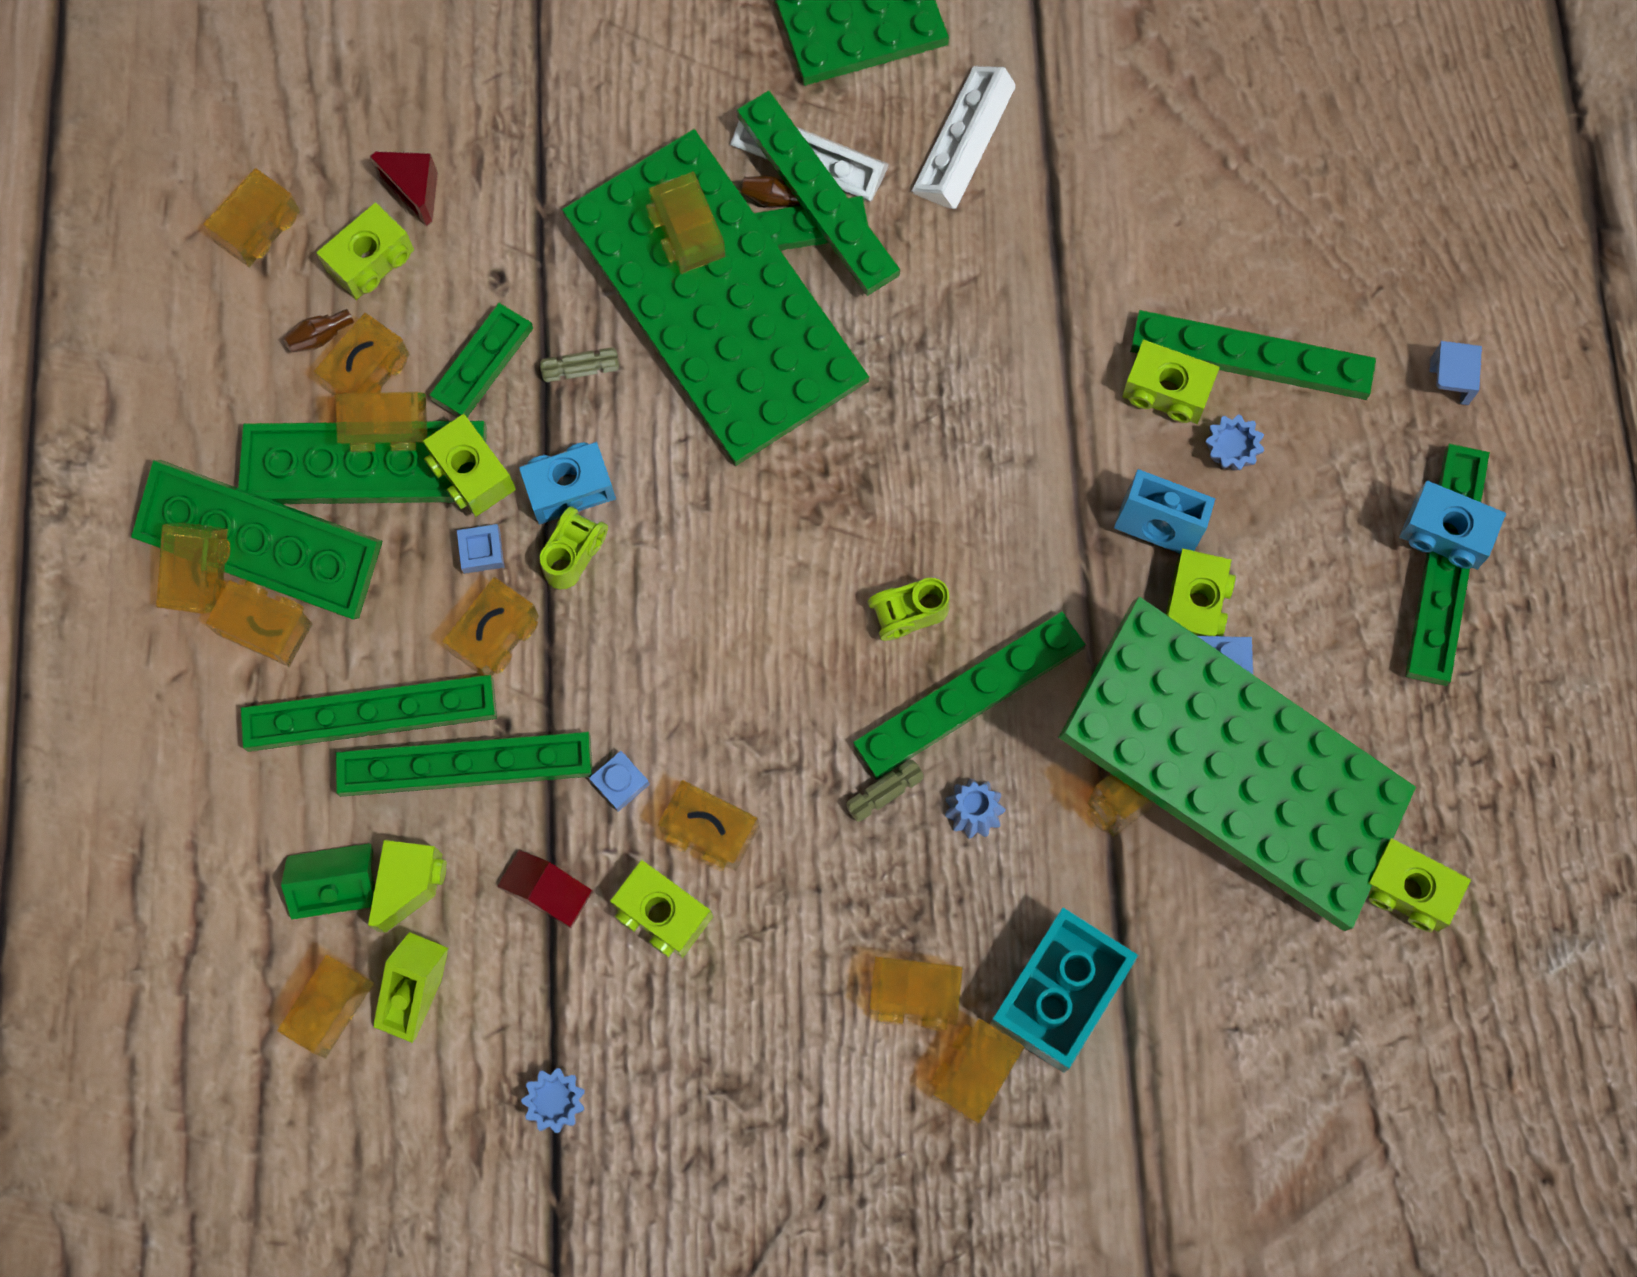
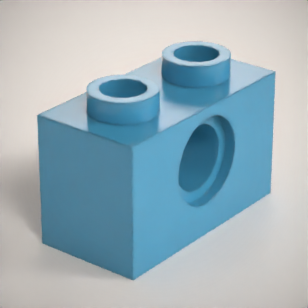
[519,442,616,525]
[1114,469,1216,553]
[1399,481,1506,570]

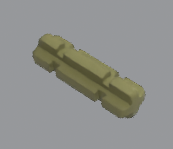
[540,347,619,382]
[846,760,924,822]

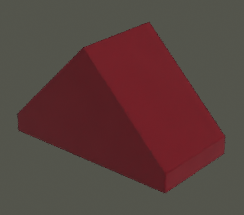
[370,151,438,226]
[497,850,593,929]

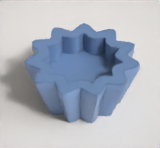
[1205,414,1264,471]
[945,778,1006,839]
[521,1068,585,1133]

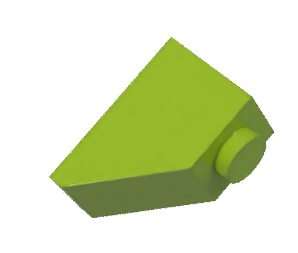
[368,840,447,933]
[373,932,449,1043]

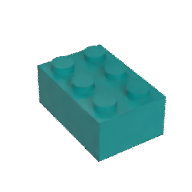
[990,907,1139,1073]

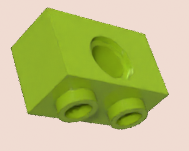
[316,202,414,300]
[1122,339,1220,424]
[423,414,516,517]
[1165,548,1236,636]
[1368,838,1471,932]
[610,860,713,958]

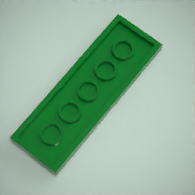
[238,421,487,504]
[131,460,383,620]

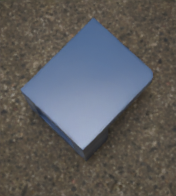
[1430,341,1482,405]

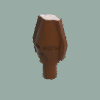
[741,175,801,207]
[283,309,354,353]

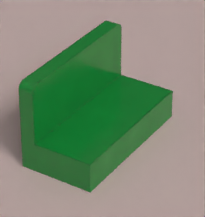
[281,843,375,920]

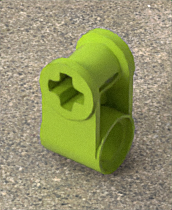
[540,506,608,590]
[867,577,950,641]

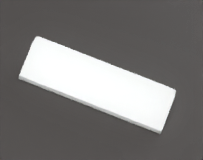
[912,66,1015,209]
[730,120,889,201]

